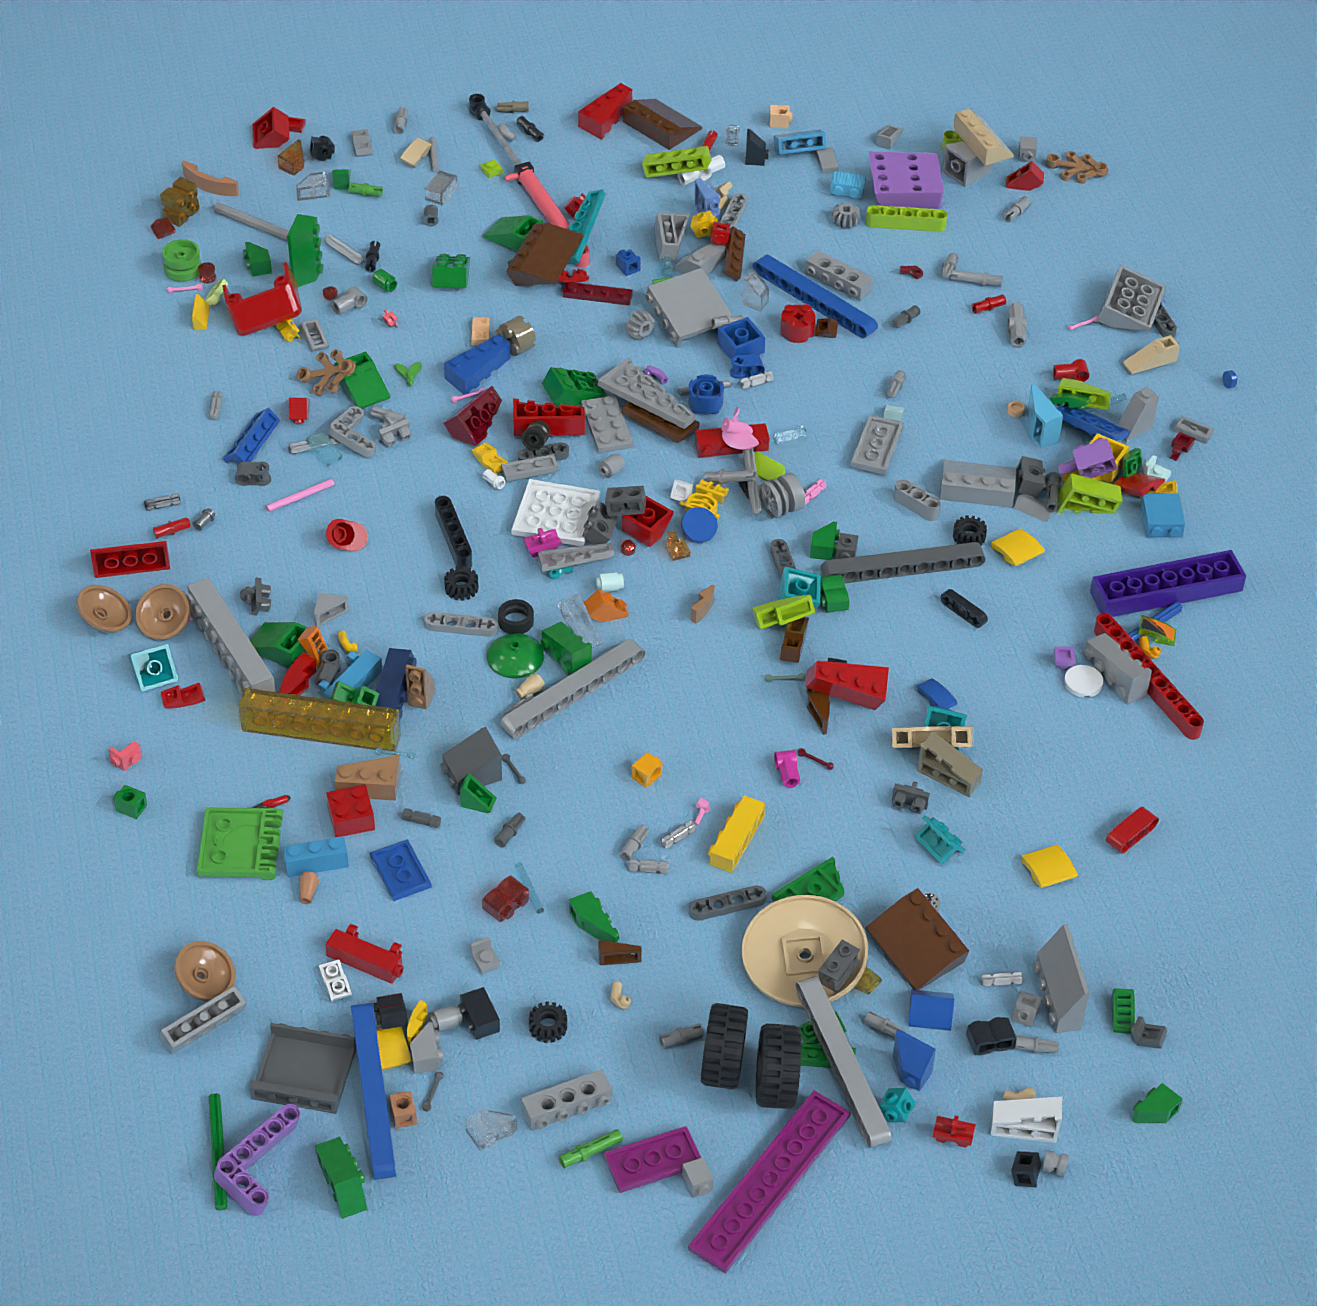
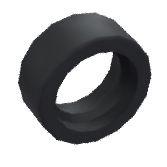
[498,599,534,634]

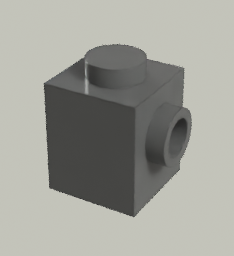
[836,533,858,559]

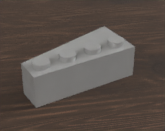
[1084,633,1152,704]

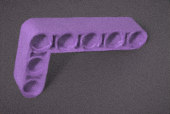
[214,1104,301,1216]

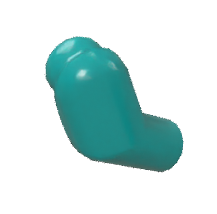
[548,565,573,579]

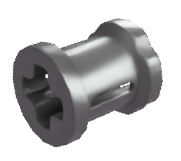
[423,205,438,226]

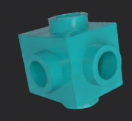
[879,1088,916,1122]

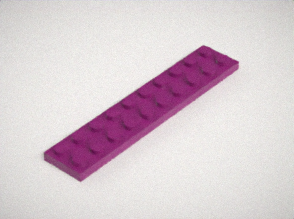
[688,1090,850,1274]

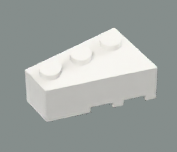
[990,1097,1062,1143]

